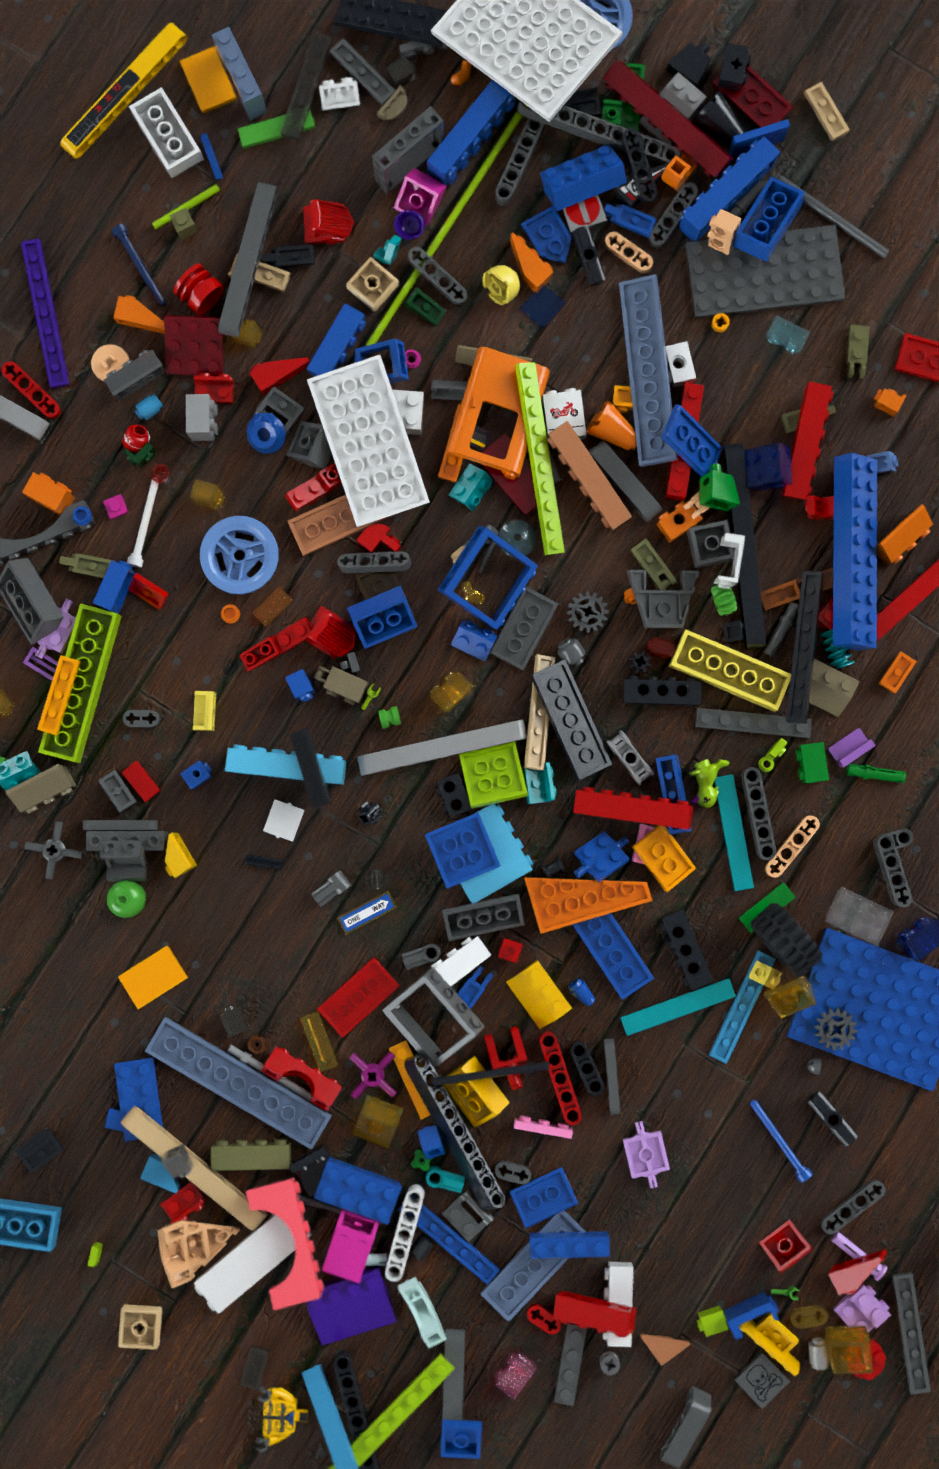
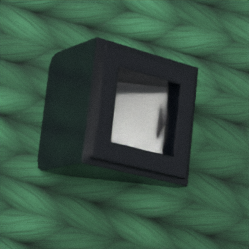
[411,1234,433,1261]

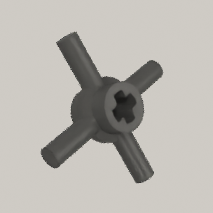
[25,821,84,879]

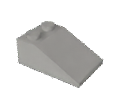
[639,73,707,144]

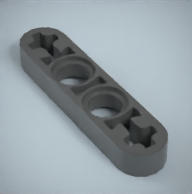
[649,183,698,248]
[407,247,467,305]
[337,552,411,573]
[83,820,158,830]
[603,1039,620,1115]
[820,1179,886,1234]

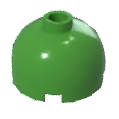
[106,880,146,918]

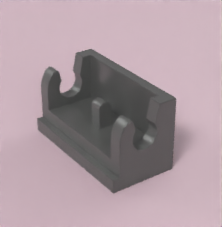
[98,770,136,815]

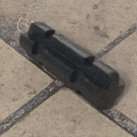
[245,855,283,870]

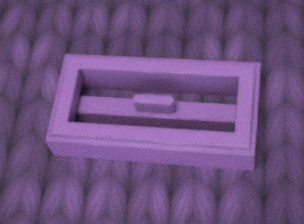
[23,647,58,680]

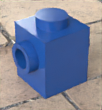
[181,760,213,790]

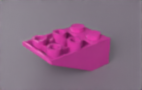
[322,1209,379,1283]

